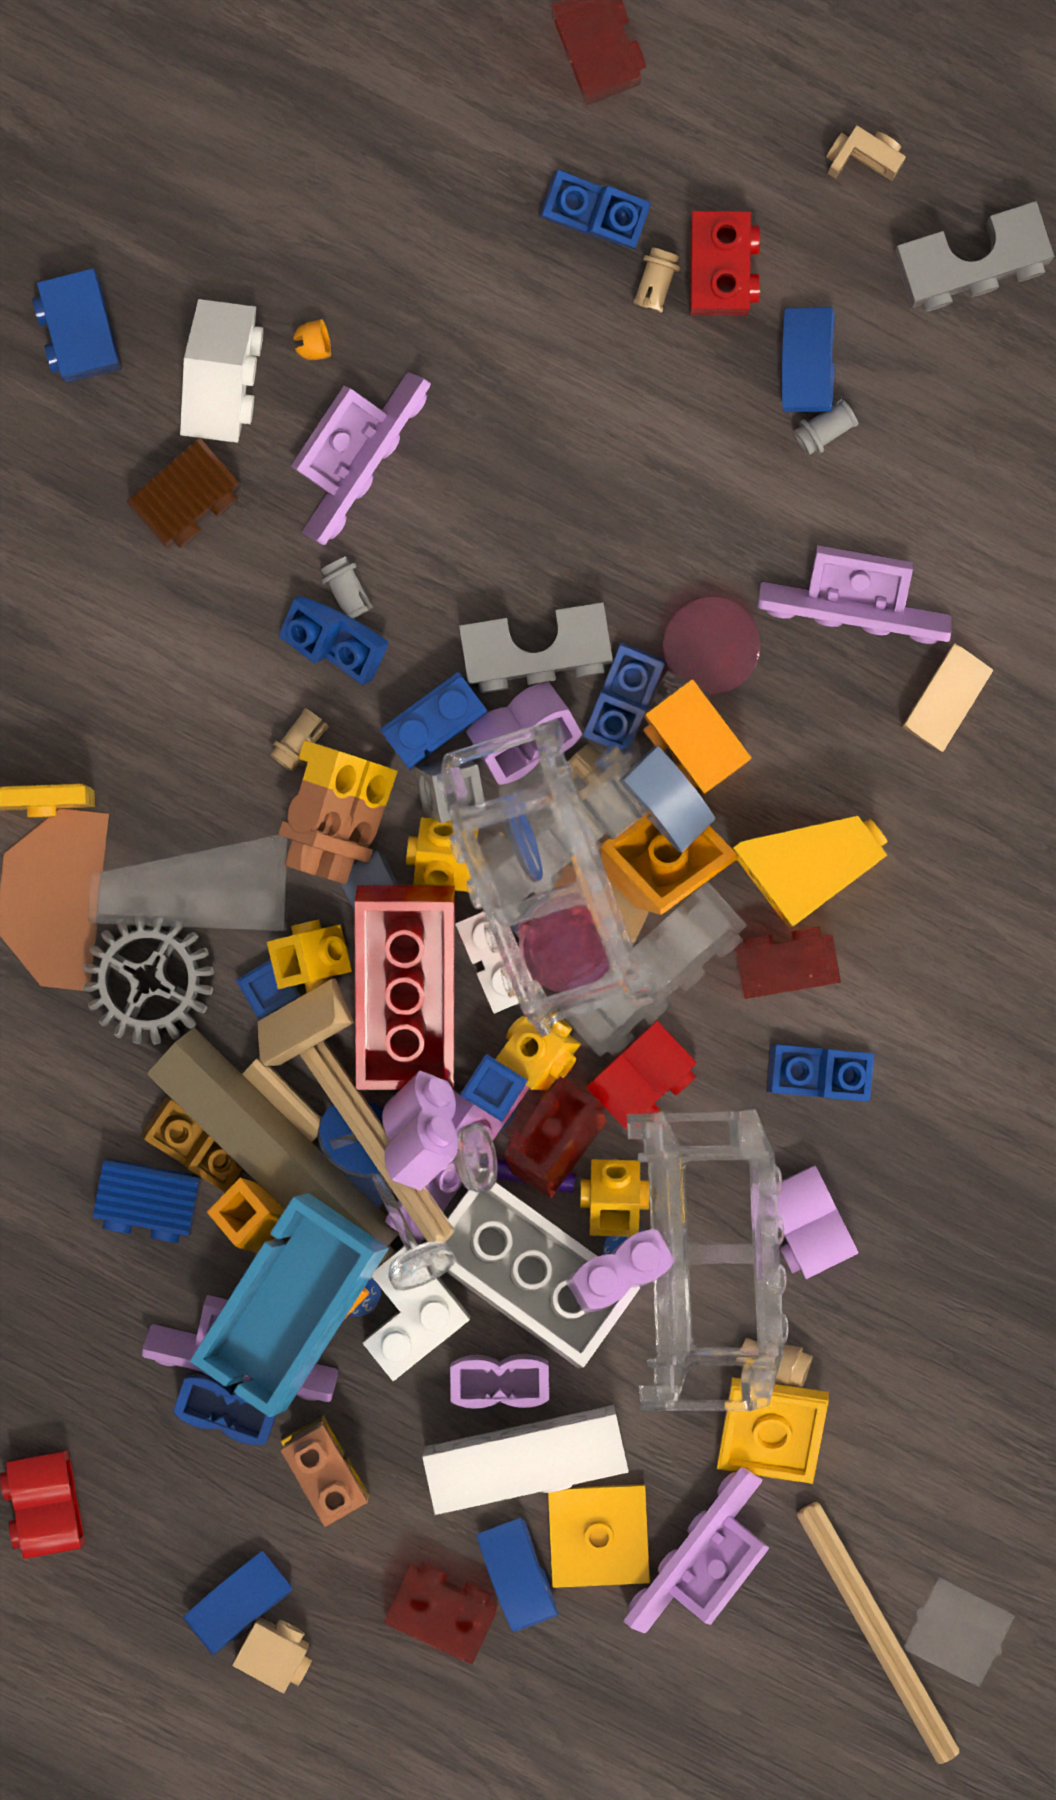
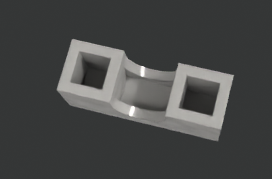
[893,201,1055,312]
[459,602,613,693]

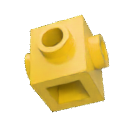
[406,817,479,892]
[267,920,352,992]
[496,1012,581,1090]
[580,1159,650,1237]

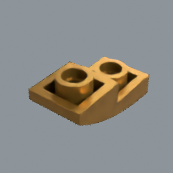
[140,1095,243,1192]

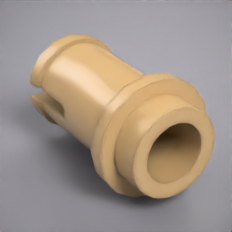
[633,247,681,313]
[270,708,329,772]

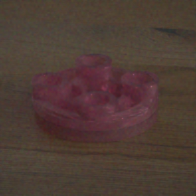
[663,597,760,695]
[517,892,618,993]

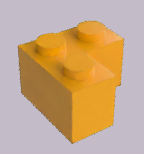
[643,679,751,797]

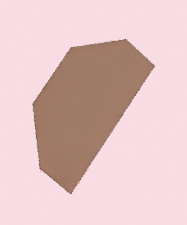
[0,809,109,991]

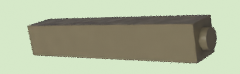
[147,1028,400,1269]

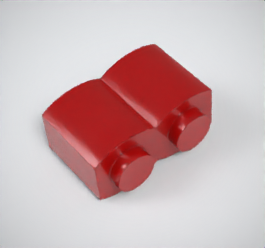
[586,1020,697,1130]
[0,1449,85,1559]

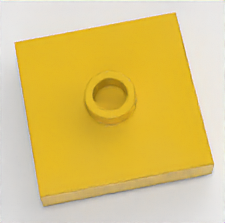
[0,784,95,818]
[717,1377,829,1484]
[548,1484,650,1588]

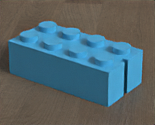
[190,1193,389,1417]

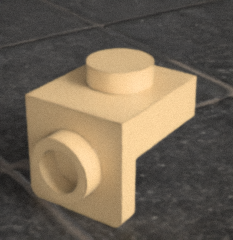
[826,126,906,181]

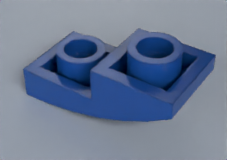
[538,170,651,249]
[782,307,835,412]
[278,596,389,685]
[583,642,666,755]
[766,1044,874,1102]
[476,1518,559,1632]
[183,1551,293,1656]

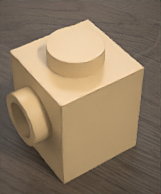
[232,1617,312,1694]

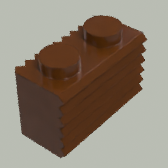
[126,438,240,549]

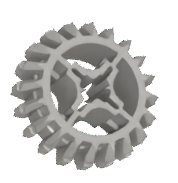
[83,914,215,1045]

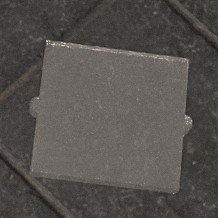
[903,1576,1015,1688]

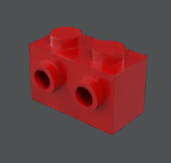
[690,211,760,316]

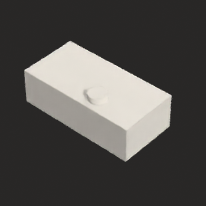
[422,1173,641,1369]
[422,1405,628,1515]

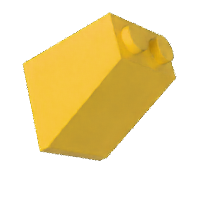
[732,816,888,927]

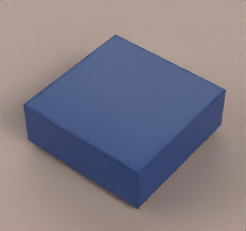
[236,960,302,1020]
[460,1054,529,1122]

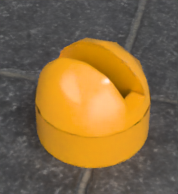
[293,319,331,360]

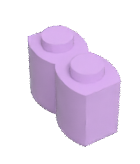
[466,682,582,785]
[382,1071,458,1191]
[758,1165,858,1279]
[566,1230,675,1312]
[450,1354,549,1408]

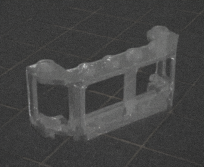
[437,718,656,1037]
[627,1109,789,1411]

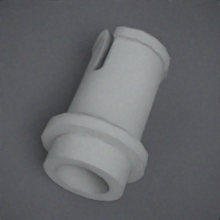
[793,399,858,455]
[320,556,374,619]

